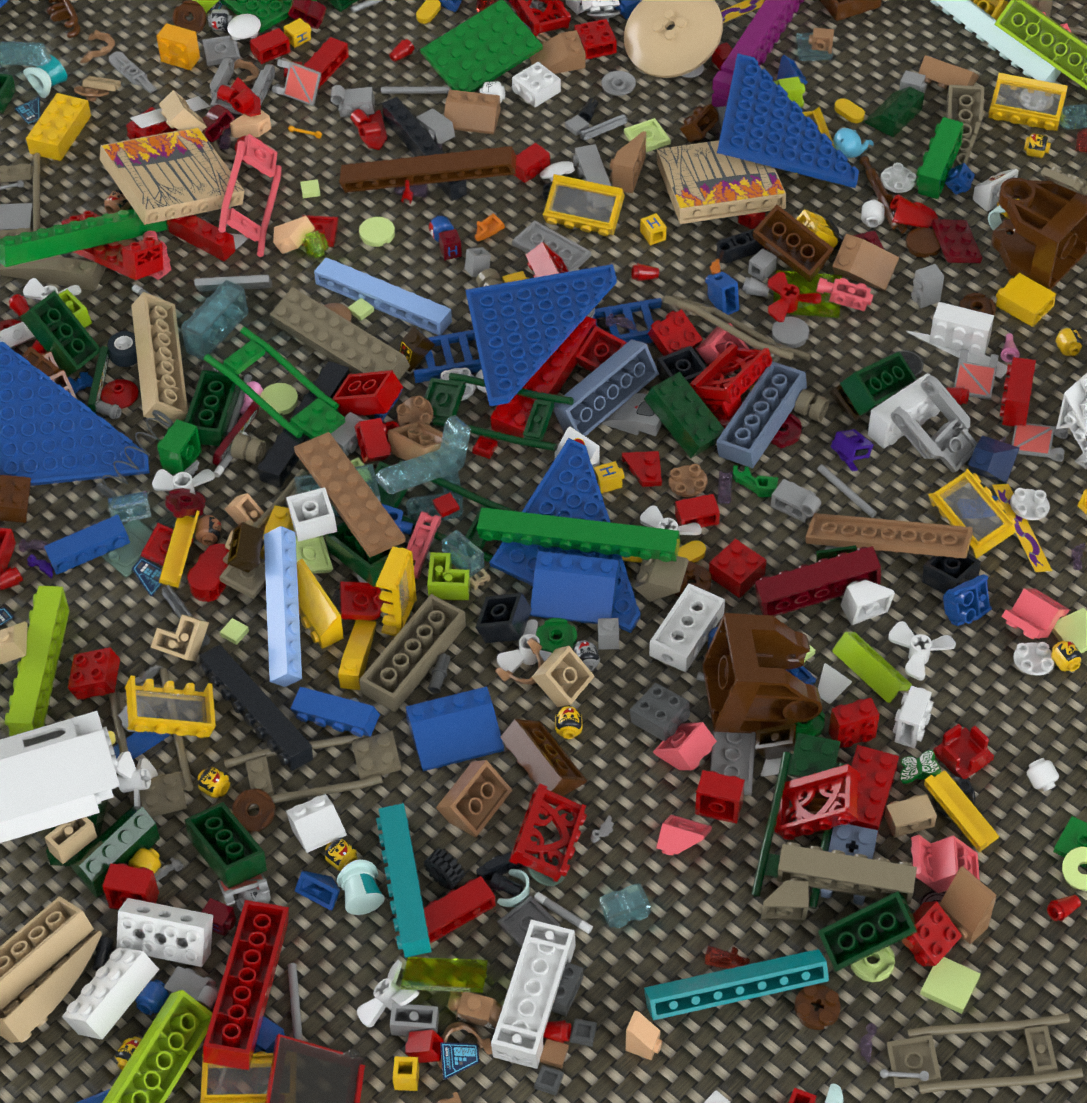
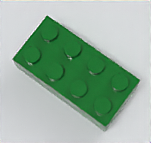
[916,117,964,200]

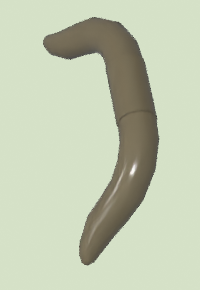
[210,130,236,160]

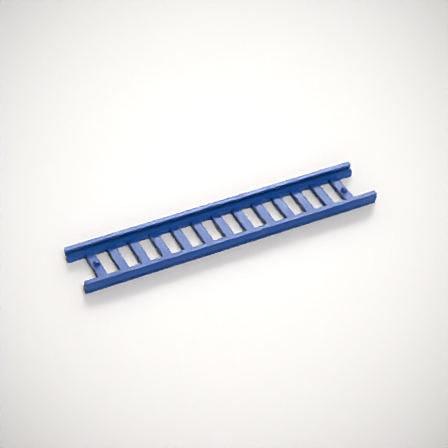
[413,298,662,383]

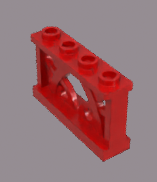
[508,0,571,37]
[690,344,772,404]
[775,764,860,840]
[509,783,587,882]

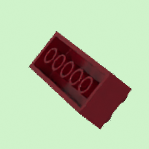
[755,546,881,616]

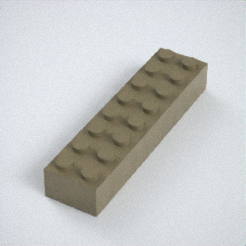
[269,287,410,380]

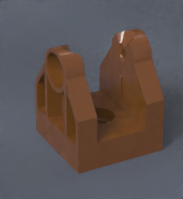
[991,178,1087,290]
[702,613,823,734]

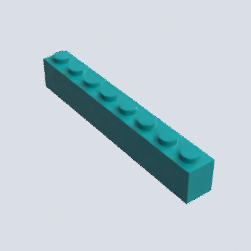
[376,803,432,958]
[644,949,829,1020]

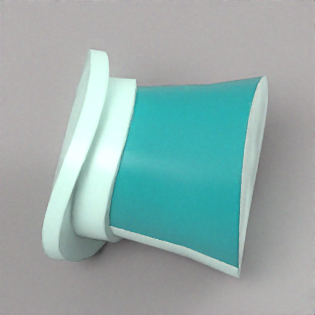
[23,54,68,98]
[336,860,385,915]

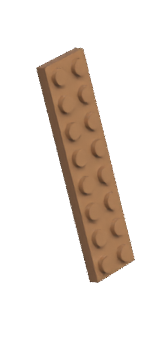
[294,432,405,557]
[806,513,973,558]

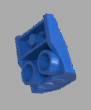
[943,574,992,627]

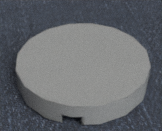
[772,317,809,348]

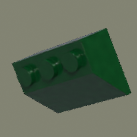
[865,87,924,138]

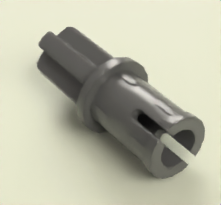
[428,653,450,694]

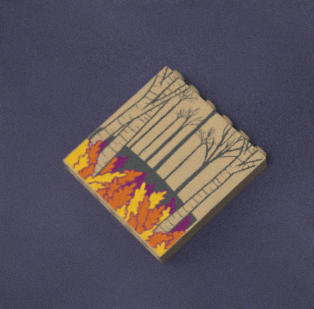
[100,127,245,225]
[657,140,786,224]

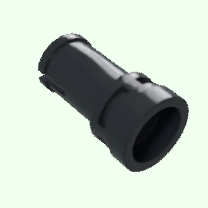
[579,98,598,122]
[489,872,524,897]
[93,936,114,971]

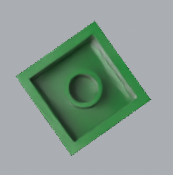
[157,419,202,475]

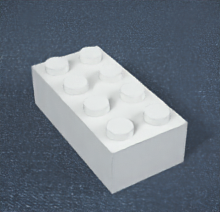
[868,373,940,449]
[62,947,159,1039]

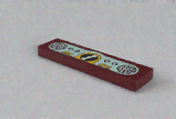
[212,401,260,466]

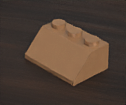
[918,55,979,89]
[444,90,501,134]
[388,421,454,470]
[436,760,512,837]

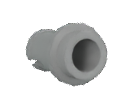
[96,401,122,419]

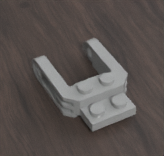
[210,58,275,115]
[890,375,977,473]

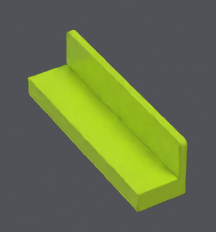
[832,632,912,703]

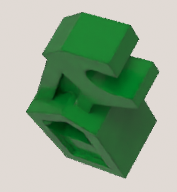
[733,465,778,497]

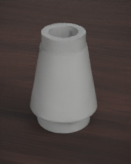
[742,277,770,297]

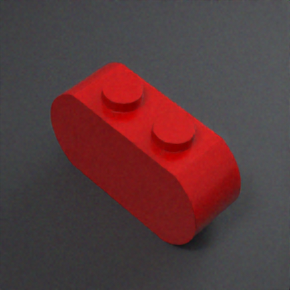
[187,544,229,602]

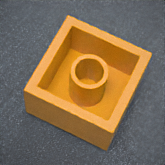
[156,23,200,70]

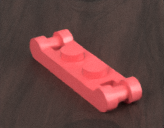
[406,511,441,579]

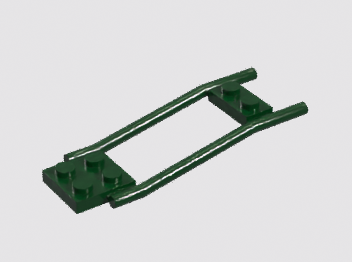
[424,373,574,451]
[367,461,519,562]
[751,733,846,909]

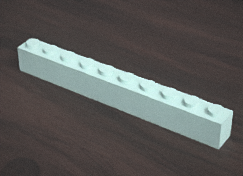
[930,0,1061,83]

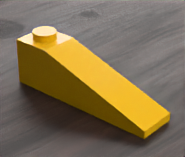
[338,620,377,690]

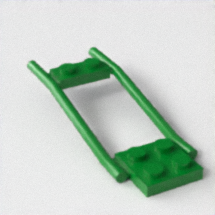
[204,327,345,439]

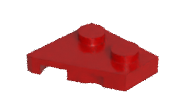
[622,451,662,487]

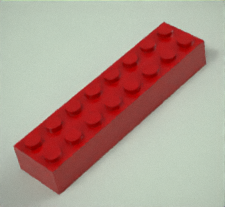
[490,316,596,438]
[203,900,289,1070]

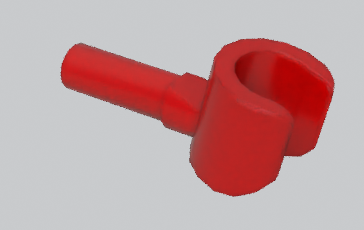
[401,180,413,204]

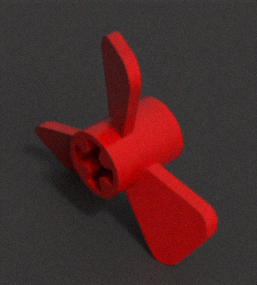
[767,272,821,322]

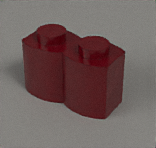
[288,0,327,29]
[202,104,235,142]

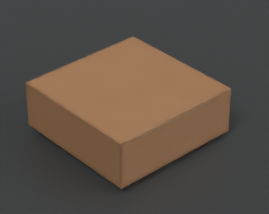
[540,1039,569,1069]

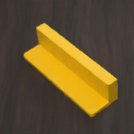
[159,510,200,588]
[924,771,999,852]

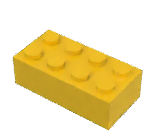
[26,93,91,161]

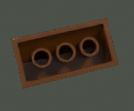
[753,204,834,282]
[500,719,587,796]

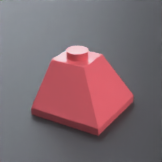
[656,815,712,855]

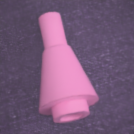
[1001,333,1020,362]
[240,381,263,414]

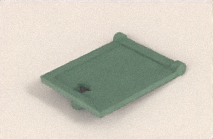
[101,517,153,578]

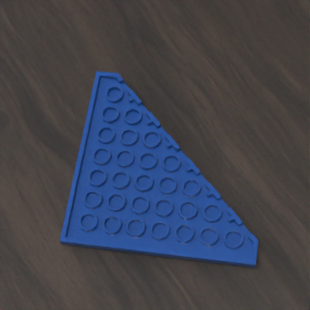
[717,53,859,188]
[466,264,617,406]
[0,342,150,486]
[489,438,641,633]

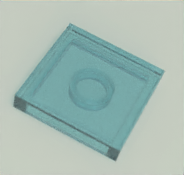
[796,33,833,61]

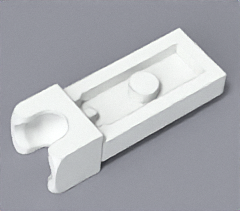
[0,322,36,348]

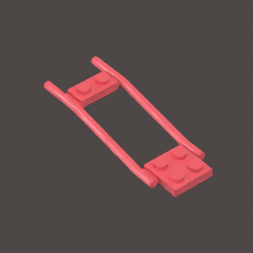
[218,134,282,257]

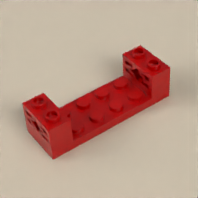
[62,211,164,280]

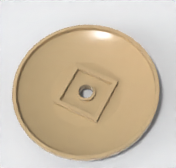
[624,0,723,78]

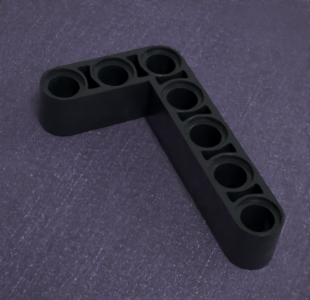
[716,228,767,264]

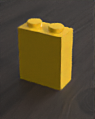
[996,273,1056,327]

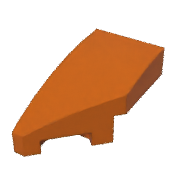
[475,213,505,242]

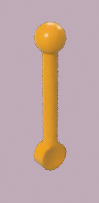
[288,125,322,138]

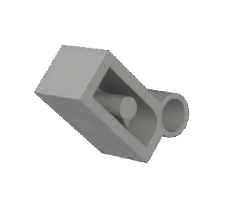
[331,85,375,117]
[771,479,821,523]
[164,966,219,1011]

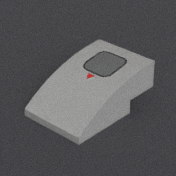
[602,393,662,436]

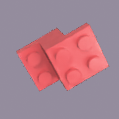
[1002,588,1070,639]
[911,834,980,893]

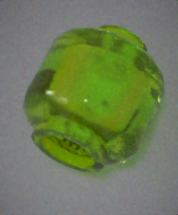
[303,230,329,259]

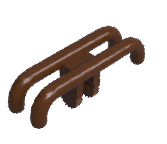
[47,0,81,38]

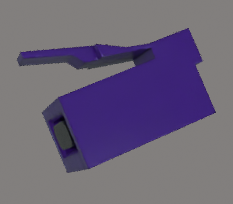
[831,429,874,472]

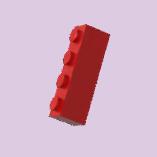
[303,37,349,89]
[167,215,236,262]
[424,876,496,944]

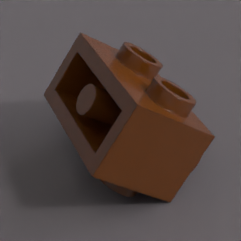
[679,103,719,142]

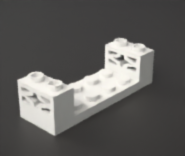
[491,920,576,1069]

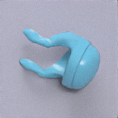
[833,128,874,158]

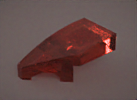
[1075,128,1087,152]
[705,946,750,968]

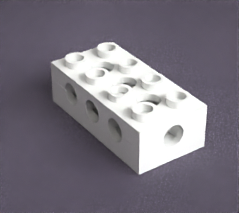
[649,584,725,672]
[117,898,213,967]

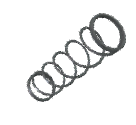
[96,410,174,501]

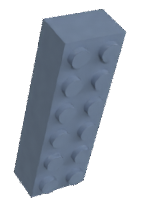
[553,339,659,436]
[716,361,807,468]

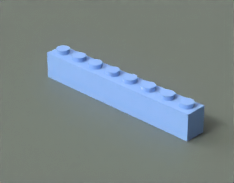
[314,258,452,336]
[264,526,302,687]

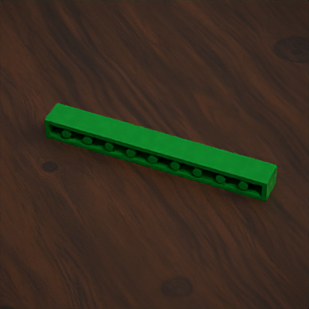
[0,209,167,267]
[477,507,680,562]

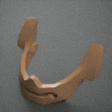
[80,30,115,63]
[230,58,259,85]
[495,638,544,685]
[437,1022,493,1069]

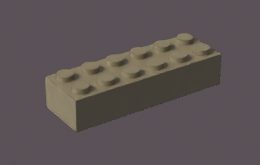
[359,594,466,712]
[777,842,917,904]

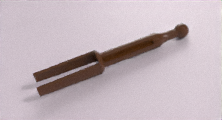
[859,155,907,234]

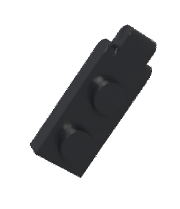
[476,850,524,880]

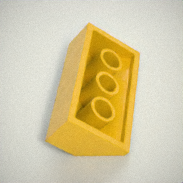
[297,559,344,649]

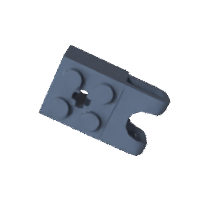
[820,824,878,906]

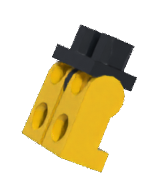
[797,209,844,253]

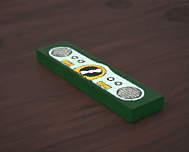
[88,346,109,414]

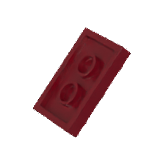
[931,219,983,263]

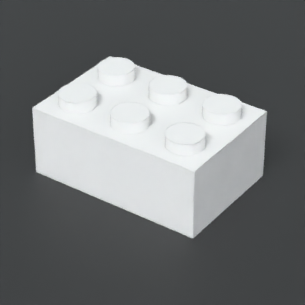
[929,302,994,357]

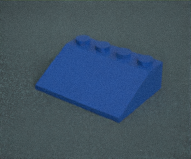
[530,551,620,624]
[406,686,505,771]

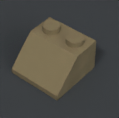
[634,556,689,602]
[761,878,809,920]

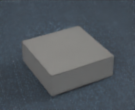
[565,115,589,136]

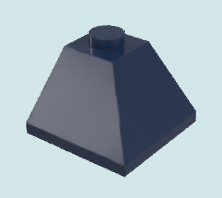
[968,435,1020,484]

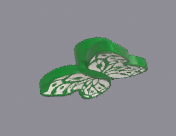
[900,750,941,784]

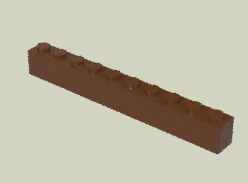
[339,146,517,193]

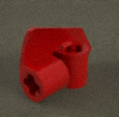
[217,77,261,117]
[350,109,387,150]
[890,194,939,228]

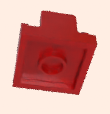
[933,724,994,779]

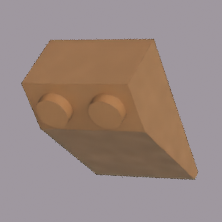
[529,30,585,74]
[610,131,647,194]
[832,234,899,291]
[939,866,997,944]

